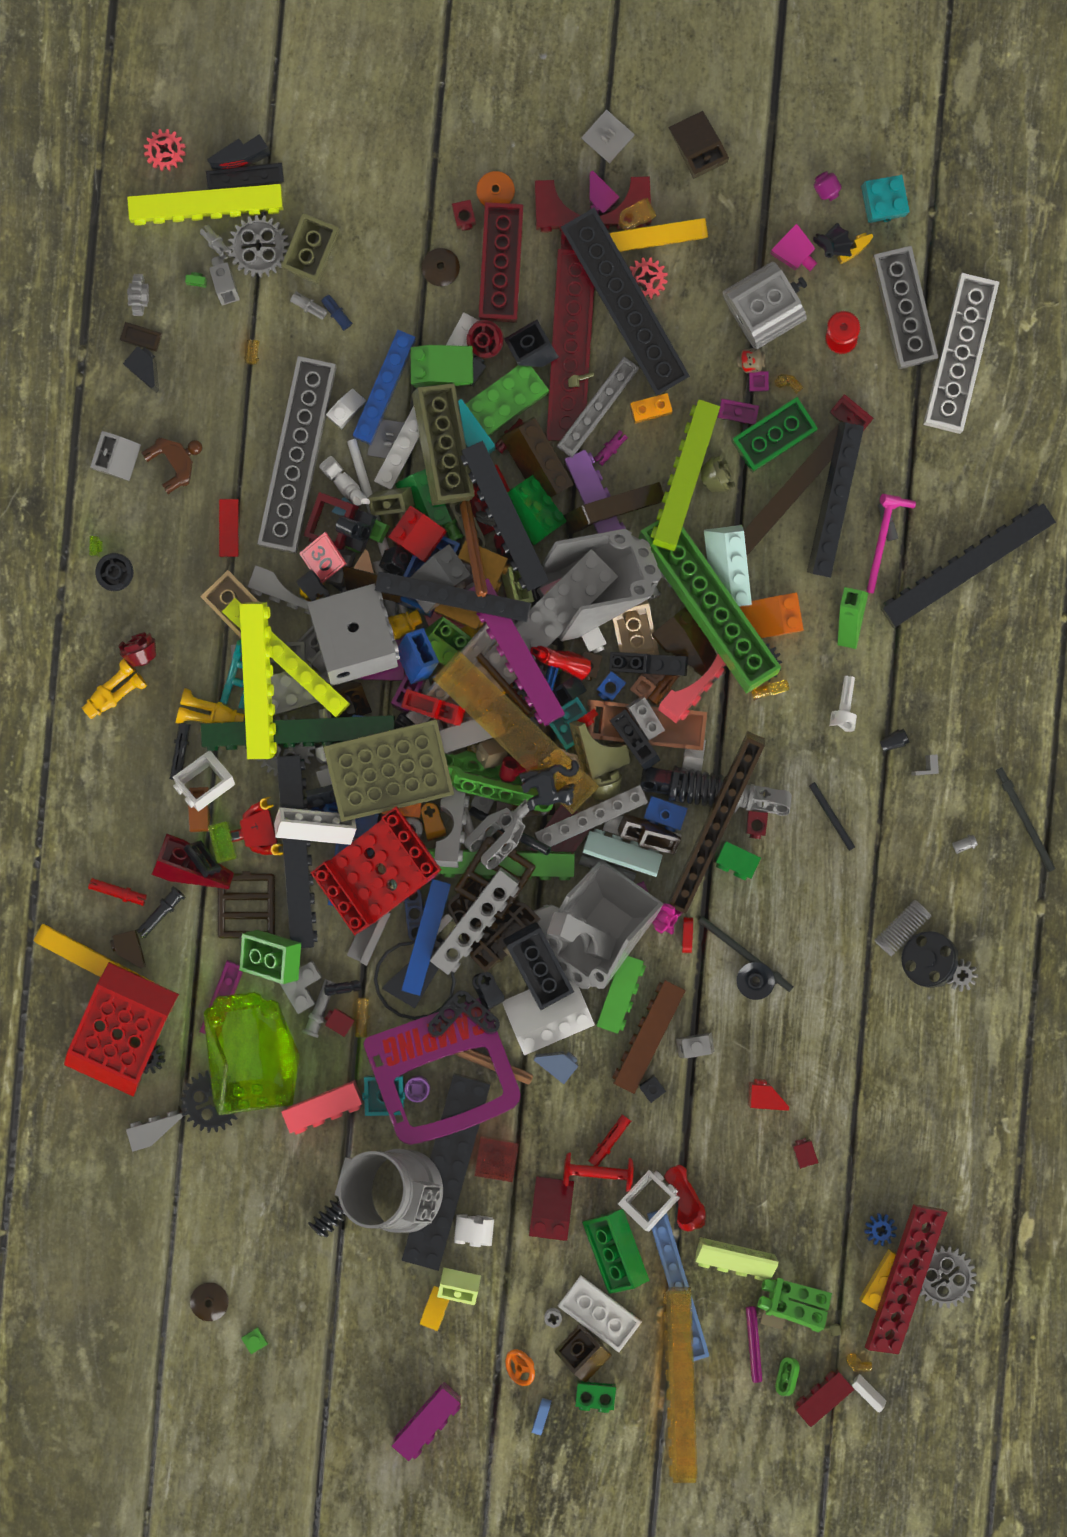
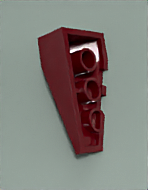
[151,834,234,889]

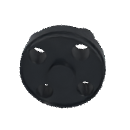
[901,931,959,988]

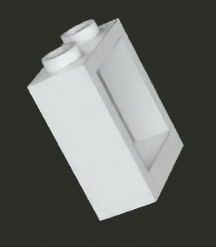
[173,751,235,812]
[618,1170,680,1232]

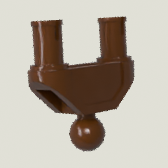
[141,437,202,494]

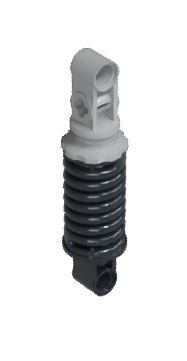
[640,765,792,816]

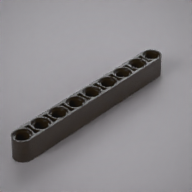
[744,420,843,555]

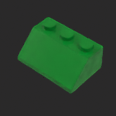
[395,469,452,526]

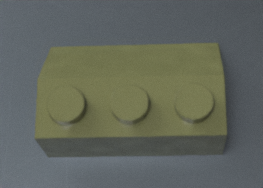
[281,213,340,284]

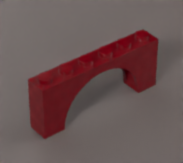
[535,176,652,233]

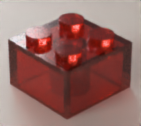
[474,1136,519,1182]

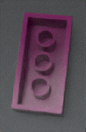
[392,1382,461,1461]

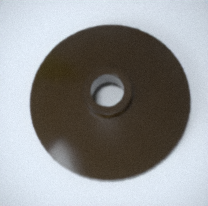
[422,248,460,286]
[190,1283,229,1321]

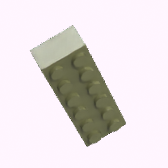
[412,384,475,506]

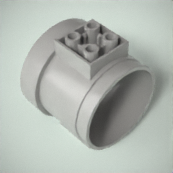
[335,1149,443,1233]

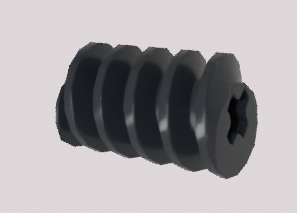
[308,1196,346,1238]

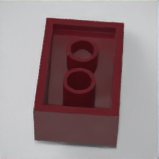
[529,1176,574,1241]

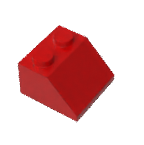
[388,506,447,562]
[748,1079,789,1111]

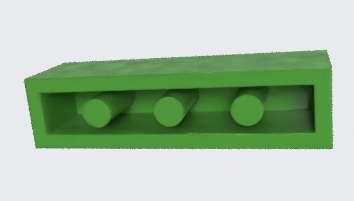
[596,955,646,1034]

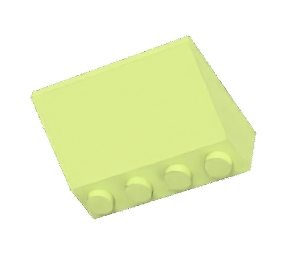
[695,1237,779,1281]

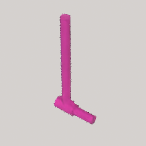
[866,494,916,594]

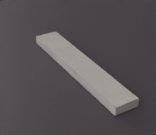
[557,357,639,458]

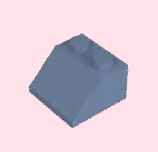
[534,1052,578,1084]

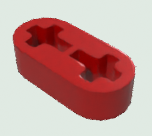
[682,917,693,953]

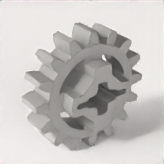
[127,274,149,316]

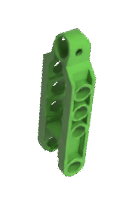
[445,751,558,812]

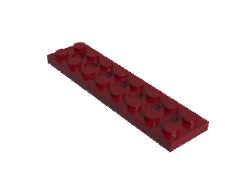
[865,1204,948,1354]

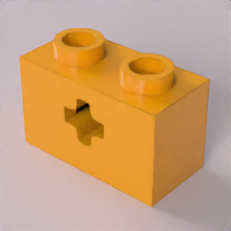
[630,393,673,424]

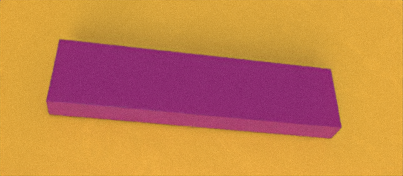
[199,960,243,1039]

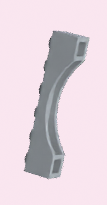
[247,565,310,615]

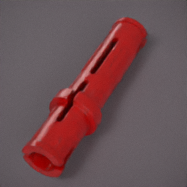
[88,878,147,906]
[588,1114,632,1166]

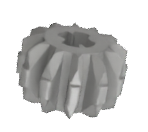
[947,959,978,992]

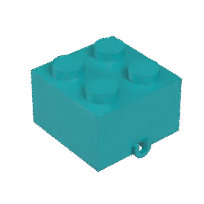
[861,175,910,223]
[362,1075,405,1116]

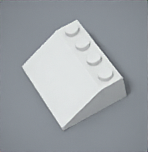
[502,978,595,1055]

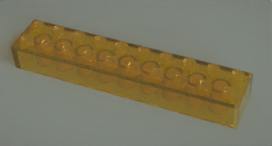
[432,650,599,814]

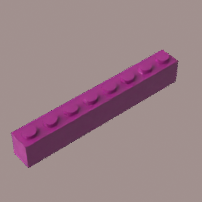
[468,579,565,726]

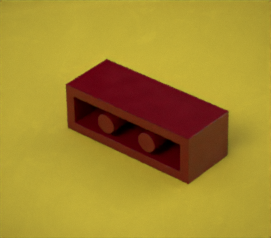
[794,1369,854,1427]

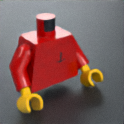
[231,797,284,855]

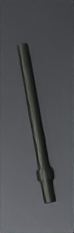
[996,767,1055,872]
[698,916,794,992]

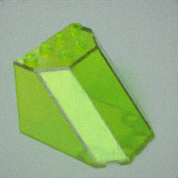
[203,992,300,1115]

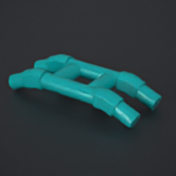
[220,640,245,710]

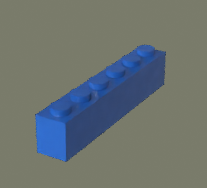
[352,330,416,445]

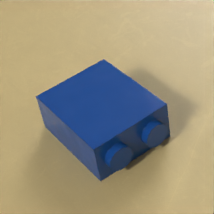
[398,628,439,685]

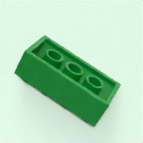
[582,1208,650,1294]

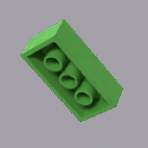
[466,365,549,437]

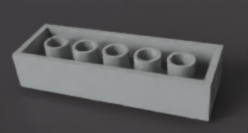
[872,246,938,370]

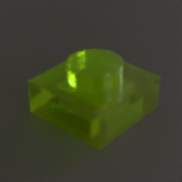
[89,536,103,557]

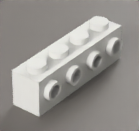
[274,807,356,845]

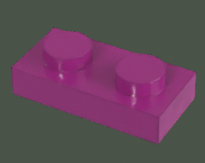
[718,399,759,425]

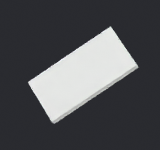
[558,1275,642,1352]

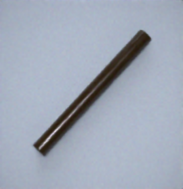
[475,653,533,715]

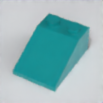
[458,399,496,454]

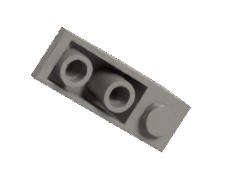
[126,1110,184,1152]

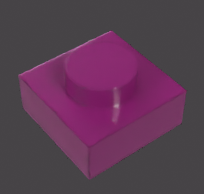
[749,371,769,392]

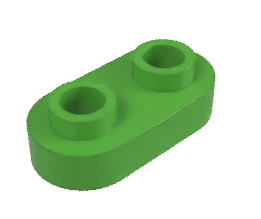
[775,1357,800,1396]

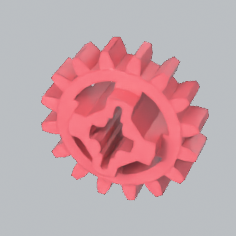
[144,129,186,172]
[629,258,668,300]

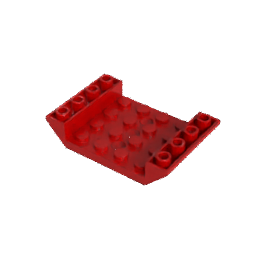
[311,806,442,936]
[64,962,179,1097]

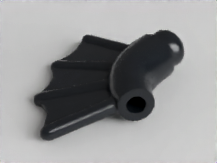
[813,223,854,258]

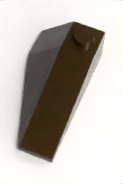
[651,607,726,683]

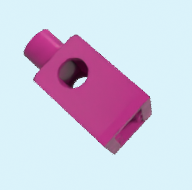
[770,224,817,271]

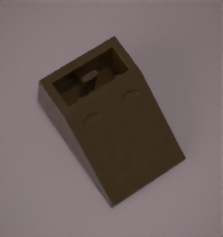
[668,111,729,179]

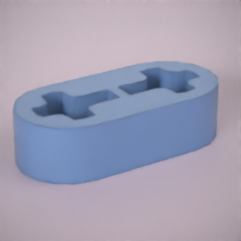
[531,1398,551,1436]

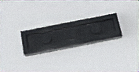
[206,163,284,190]

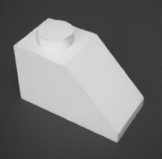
[326,388,367,430]

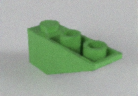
[838,587,868,649]

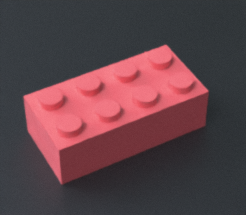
[281,1080,364,1135]

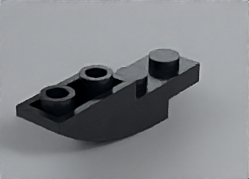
[609,652,688,676]

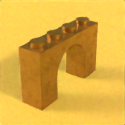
[434,540,510,631]

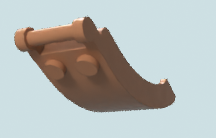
[587,700,707,750]

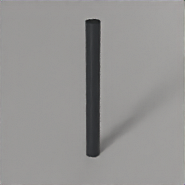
[809,782,855,851]

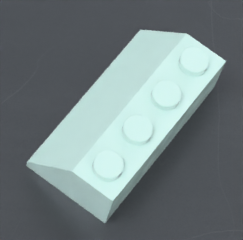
[704,525,752,606]
[582,828,663,877]

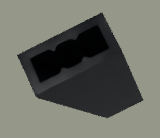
[382,938,451,1008]

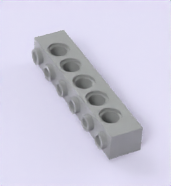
[534,785,648,847]
[430,868,519,975]

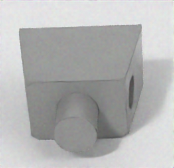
[209,256,240,306]
[676,1032,715,1059]

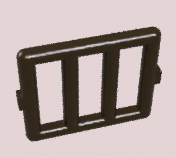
[455,836,536,919]
[218,871,275,939]

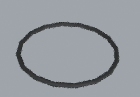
[374,941,456,1020]

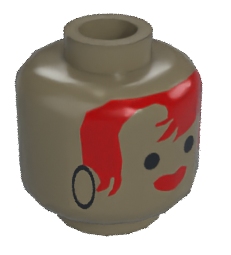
[737,348,766,373]

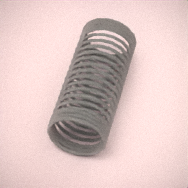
[874,900,932,957]

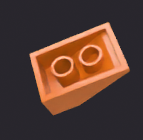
[739,593,804,639]

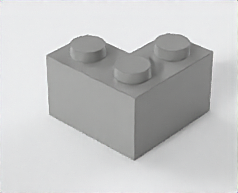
[279,961,322,1014]

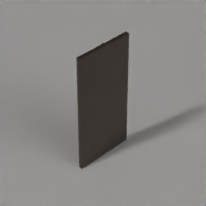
[342,566,401,603]

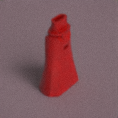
[530,646,591,680]

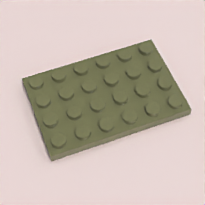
[323,719,454,822]

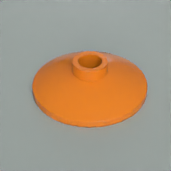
[477,171,515,206]

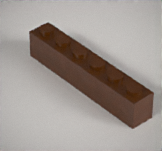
[612,979,686,1094]

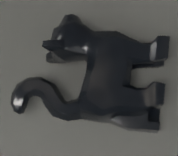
[519,760,579,811]

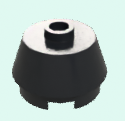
[95,553,134,591]

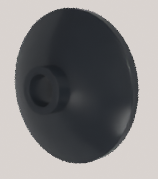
[736,962,775,1000]

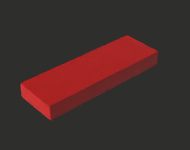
[219,499,239,557]

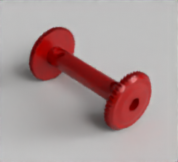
[825,310,861,355]
[563,1152,634,1192]

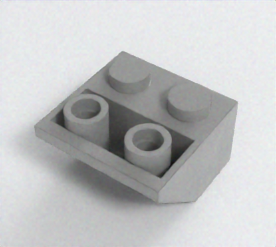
[90,431,141,481]

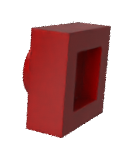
[577,709,599,728]

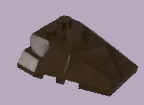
[447,880,541,973]

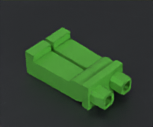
[757,1278,832,1332]

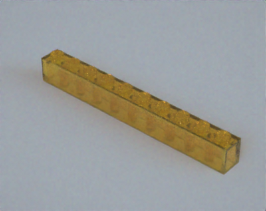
[663,1287,698,1483]

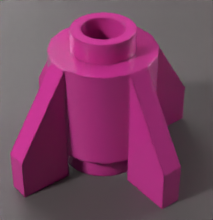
[652,903,683,935]

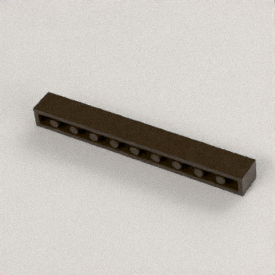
[669,731,765,914]

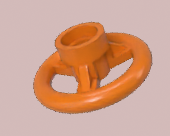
[505,1349,535,1386]

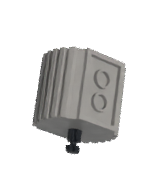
[722,261,807,350]

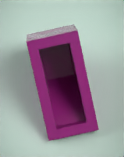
[589,170,620,215]

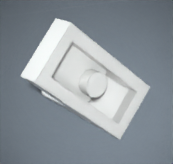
[682,740,706,772]

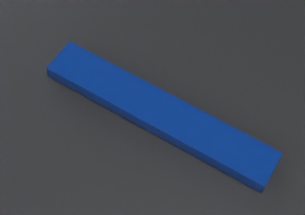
[401,879,451,996]

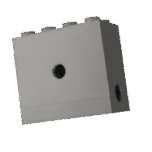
[307,584,400,686]

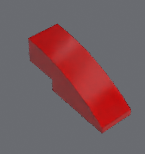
[401,689,466,726]

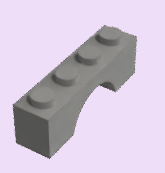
[434,788,469,868]
[547,910,617,961]

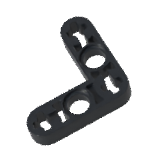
[428,990,500,1038]

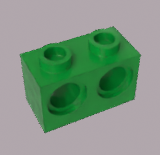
[575,1380,616,1413]

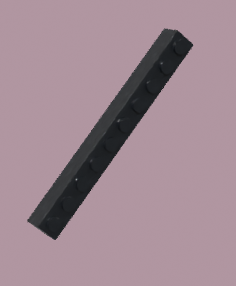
[881,503,1056,628]
[277,754,318,948]

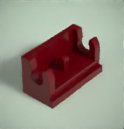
[829,394,874,431]

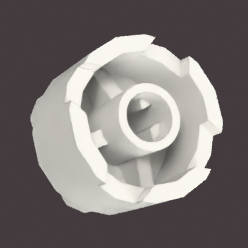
[454,1214,494,1247]

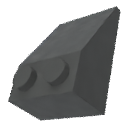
[410,545,474,614]

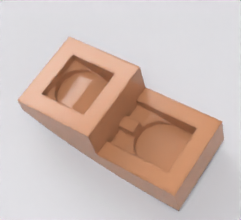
[630,674,665,699]

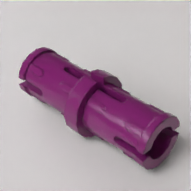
[594,430,628,467]

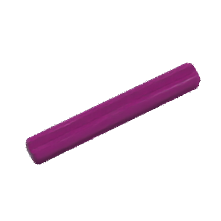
[746,1306,762,1383]

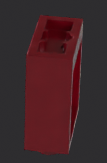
[304,492,359,550]

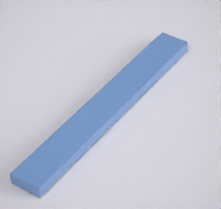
[647,1210,709,1362]

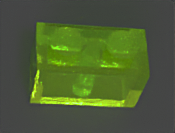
[208,821,238,863]

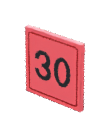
[299,532,347,584]

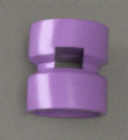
[404,1075,430,1103]

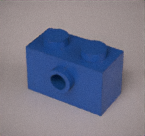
[644,796,688,832]

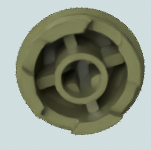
[701,455,735,493]
[584,769,622,800]

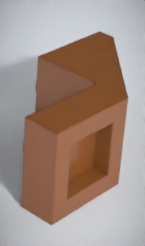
[188,787,210,832]

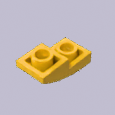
[837,233,873,264]
[420,1286,450,1331]

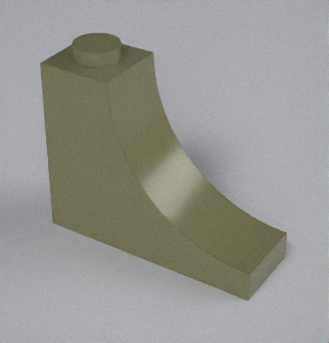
[569,720,631,779]

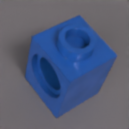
[597,671,626,701]

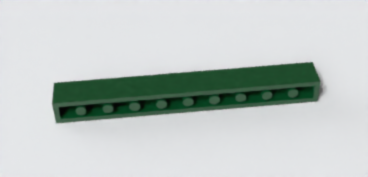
[201,715,395,751]

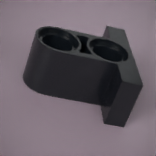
[336,509,377,553]

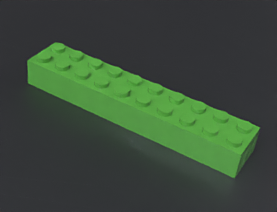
[638,520,781,694]

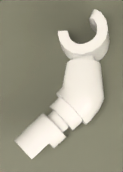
[319,456,370,506]

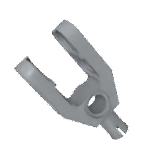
[464,799,529,870]

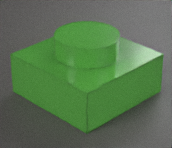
[185,272,207,287]
[241,1327,268,1354]

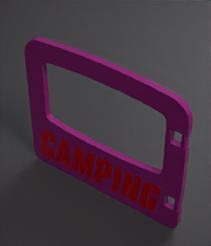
[363,998,520,1145]

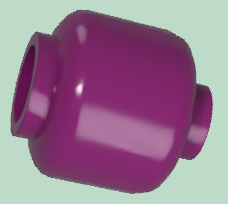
[813,171,842,201]

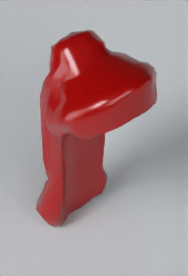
[664,1165,706,1231]

